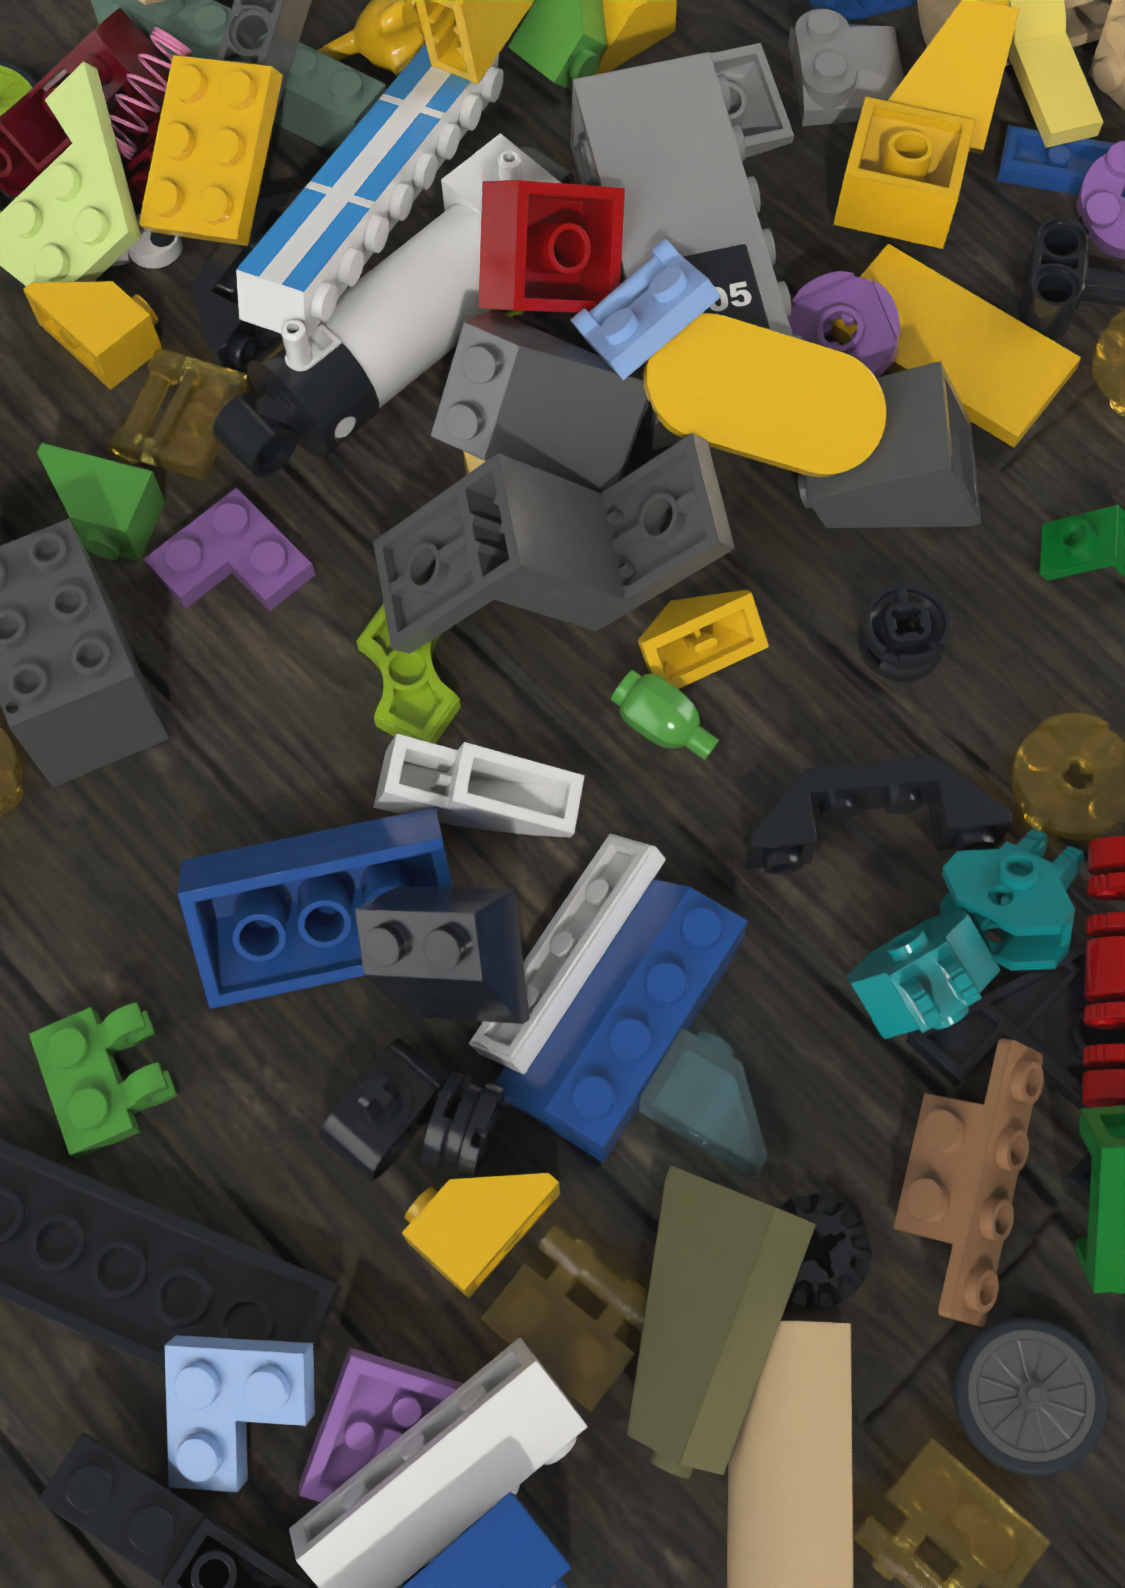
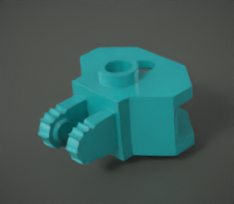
[940,829,1085,971]
[846,908,1001,1039]

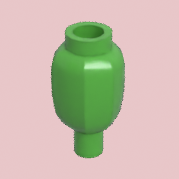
[610,670,719,760]

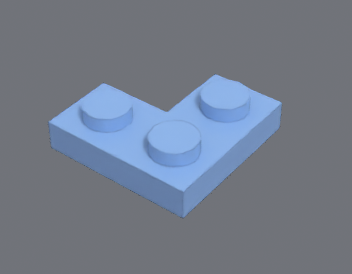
[165,1335,315,1492]

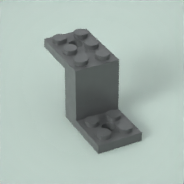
[373,433,735,654]

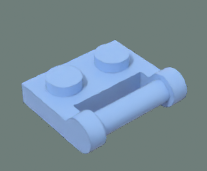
[570,238,721,380]

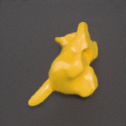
[317,0,425,77]

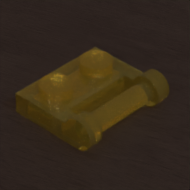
[107,349,250,481]

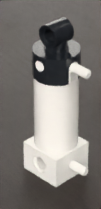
[213,133,561,478]

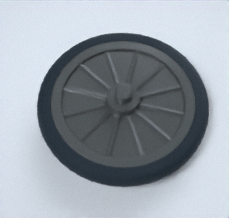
[953,1318,1107,1477]

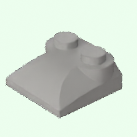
[788,9,904,126]
[711,43,794,158]

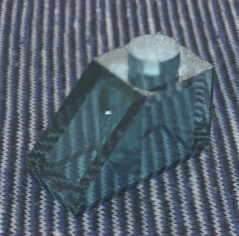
[639,1028,768,1182]

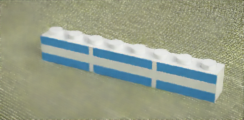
[236,43,504,338]

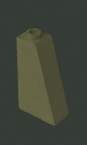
[627,1165,816,1479]

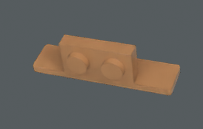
[893,1038,1044,1327]

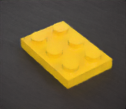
[139,55,283,246]

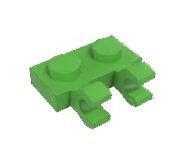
[29,1002,178,1160]

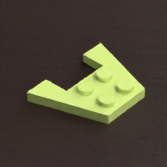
[0,61,141,287]

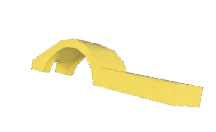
[1009,0,1104,148]

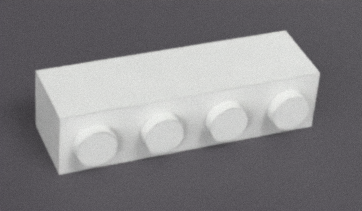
[289,1337,588,1588]

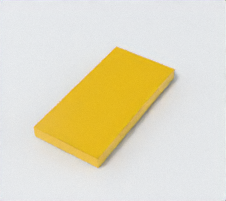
[830,244,1081,448]

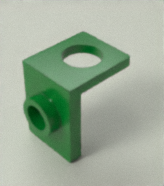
[1040,505,1125,581]

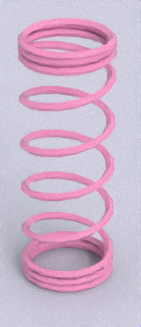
[109,27,193,160]

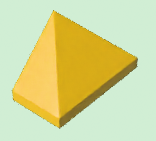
[638,590,769,689]

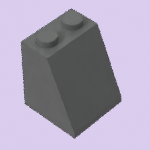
[798,361,981,528]

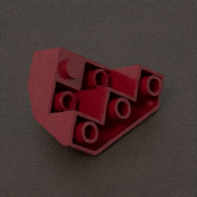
[0,7,169,216]

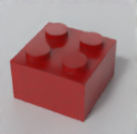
[478,180,625,313]

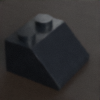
[355,886,530,1024]

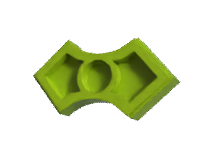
[356,603,461,744]

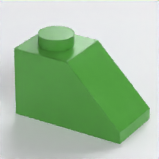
[508,0,607,91]
[37,443,165,562]

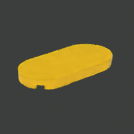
[643,313,886,477]

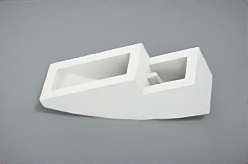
[373,734,585,838]

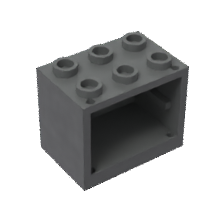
[0,518,169,788]

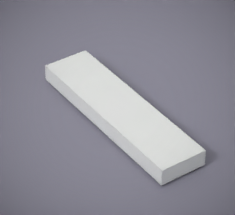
[469,833,666,1075]

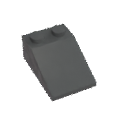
[431,310,648,492]

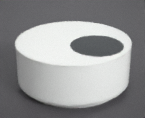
[128,214,183,269]

